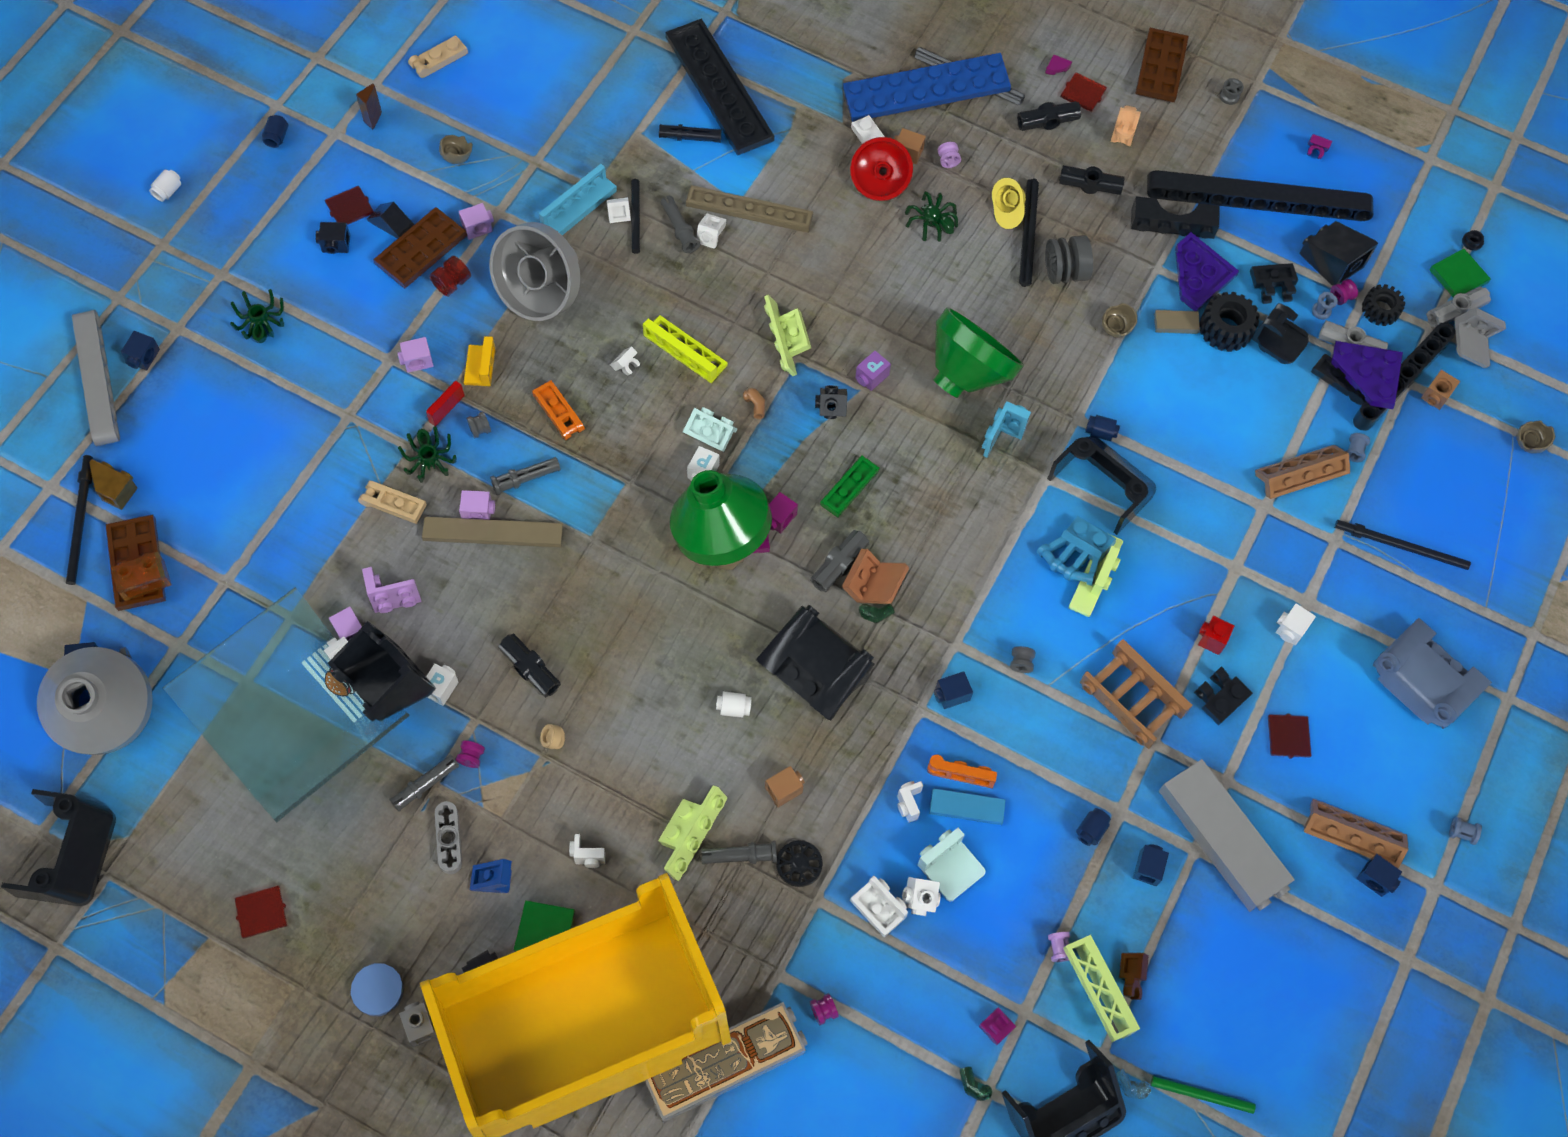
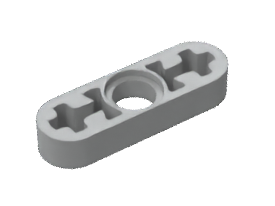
[435,801,462,874]

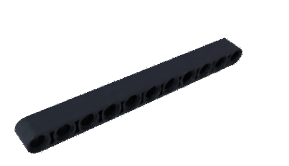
[1147,170,1374,221]

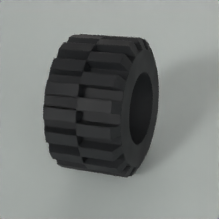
[1199,292,1260,352]

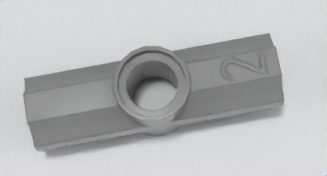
[1426,286,1491,327]
[1318,320,1388,349]

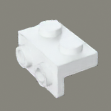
[850,875,908,938]

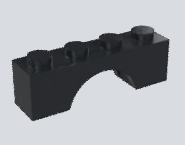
[1131,196,1220,239]

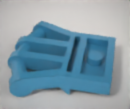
[1037,516,1116,586]

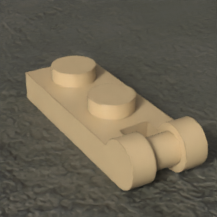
[408,35,468,78]
[358,481,427,524]

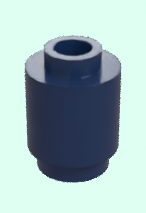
[262,115,289,148]
[1085,415,1120,442]
[1076,808,1111,846]

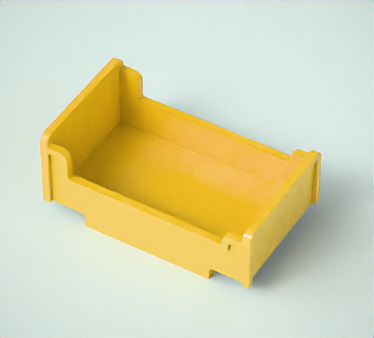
[420,873,731,1137]

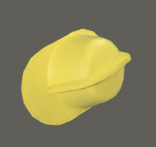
[992,178,1026,229]

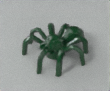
[905,191,958,242]
[230,289,284,343]
[398,427,457,483]

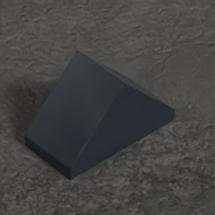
[367,202,414,239]

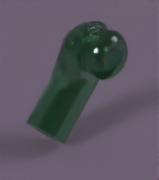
[859,604,895,623]

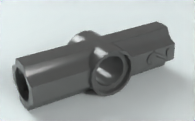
[810,530,869,593]

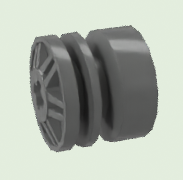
[1045,235,1093,284]

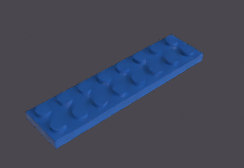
[843,53,1011,122]

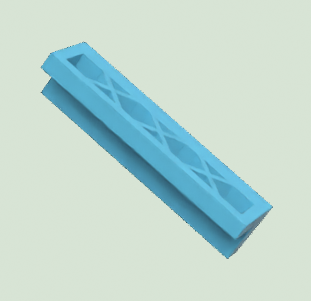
[539,164,617,235]

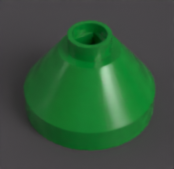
[933,307,1024,398]
[670,470,772,566]

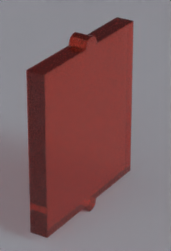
[1060,72,1107,112]
[325,186,374,225]
[1268,713,1311,759]
[235,886,287,939]

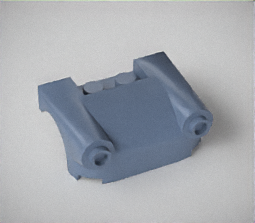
[1373,618,1492,729]

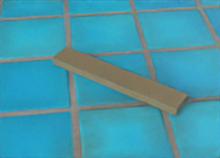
[686,185,813,233]
[422,517,563,547]

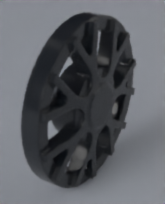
[776,840,823,887]

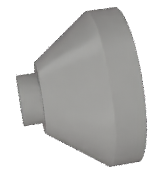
[490,222,580,321]
[37,647,153,755]

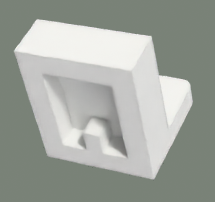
[696,213,727,248]

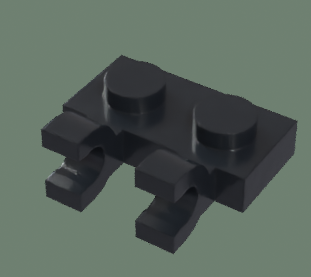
[1250,263,1298,304]
[1194,666,1253,726]

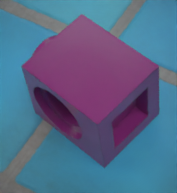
[769,492,798,534]

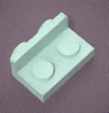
[683,407,737,452]

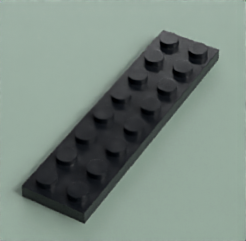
[665,18,774,156]

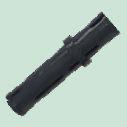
[659,124,722,143]

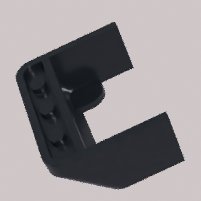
[1047,436,1156,535]
[1,789,116,906]
[1002,1040,1126,1137]

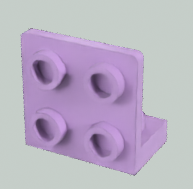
[362,567,421,613]

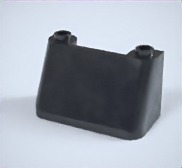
[327,621,436,722]

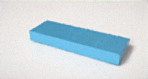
[929,788,1005,825]

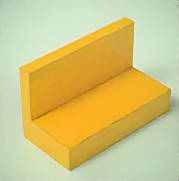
[464,336,495,386]

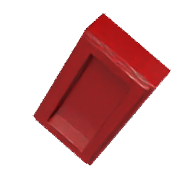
[426,381,465,427]

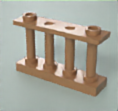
[1080,639,1193,749]

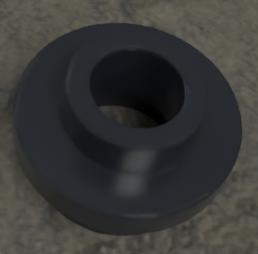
[1462,230,1484,251]

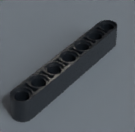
[1353,322,1456,431]

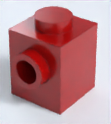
[1198,615,1235,655]

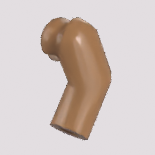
[743,388,765,419]

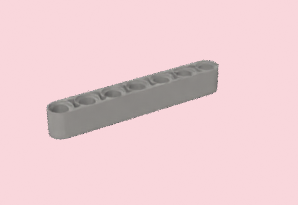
[72,310,120,447]

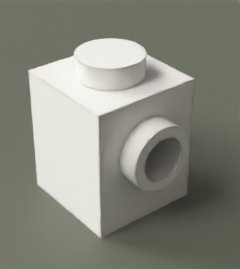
[1275,604,1316,645]

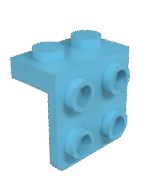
[982,401,1031,458]

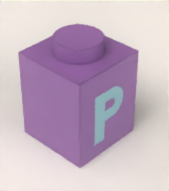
[855,351,891,391]

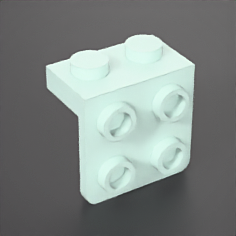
[918,827,986,902]

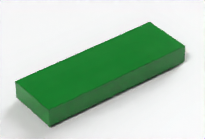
[820,455,880,518]

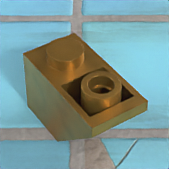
[89,459,137,510]

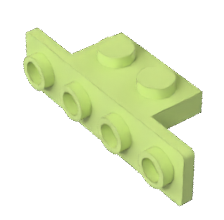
[764,295,811,376]
[1069,534,1123,617]
[658,785,727,881]

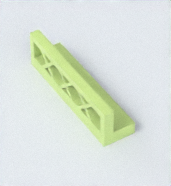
[1063,935,1140,1042]

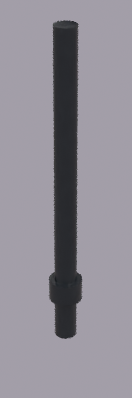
[66,455,93,585]
[1334,519,1471,570]

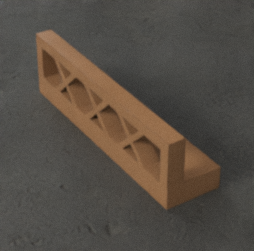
[1255,445,1350,499]
[1304,799,1409,868]

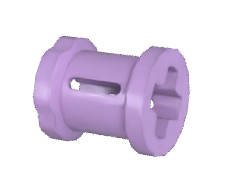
[1048,932,1071,962]

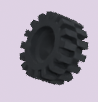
[1362,284,1405,326]

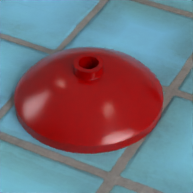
[850,137,913,201]

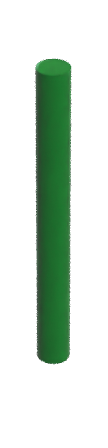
[1150,1076,1256,1114]

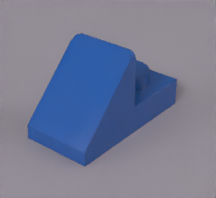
[470,859,512,893]

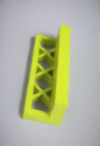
[643,315,728,383]

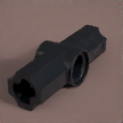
[1017,101,1081,131]
[1059,165,1125,195]
[498,633,561,698]

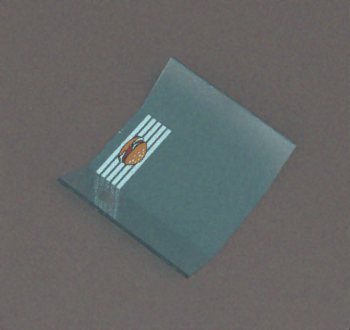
[163,587,410,823]

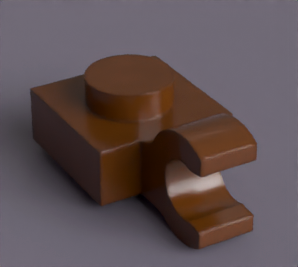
[1119,953,1149,1000]

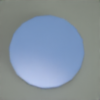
[351,963,404,1016]

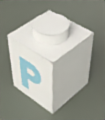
[687,446,719,481]
[426,664,459,706]

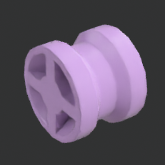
[938,142,961,168]

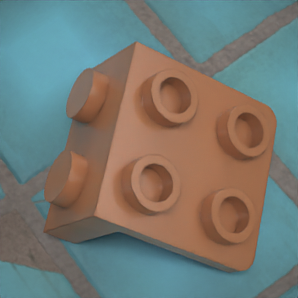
[842,549,909,604]

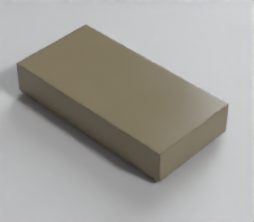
[1154,310,1200,334]

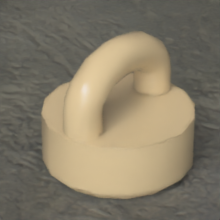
[540,724,565,749]

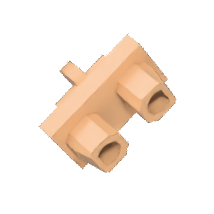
[1111,105,1141,146]

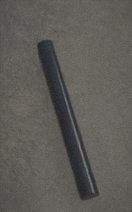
[631,179,640,254]

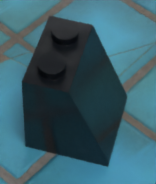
[1299,221,1378,286]

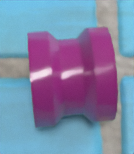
[1330,279,1358,305]
[456,740,485,768]
[809,993,839,1025]

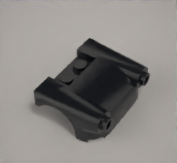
[756,605,875,721]

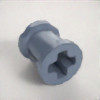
[1312,292,1338,320]
[1346,433,1370,462]
[1449,817,1482,845]

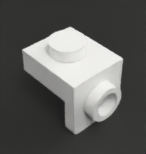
[897,781,923,823]
[569,834,606,868]

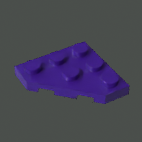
[1175,232,1239,311]
[1331,341,1403,409]

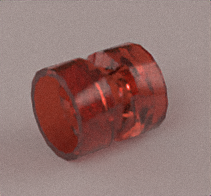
[430,256,471,297]

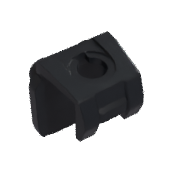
[1252,303,1309,364]

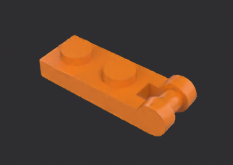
[532,380,585,441]
[927,755,997,788]

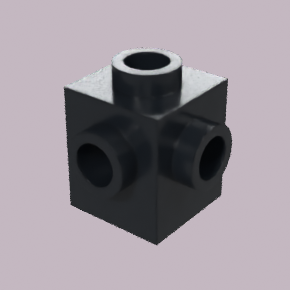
[815,385,848,419]

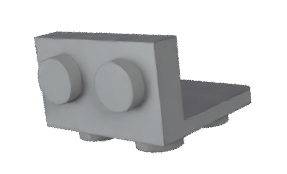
[1455,308,1506,368]

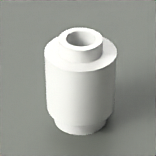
[149,170,181,202]
[716,691,751,718]

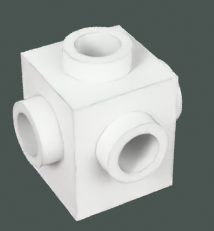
[902,877,940,916]

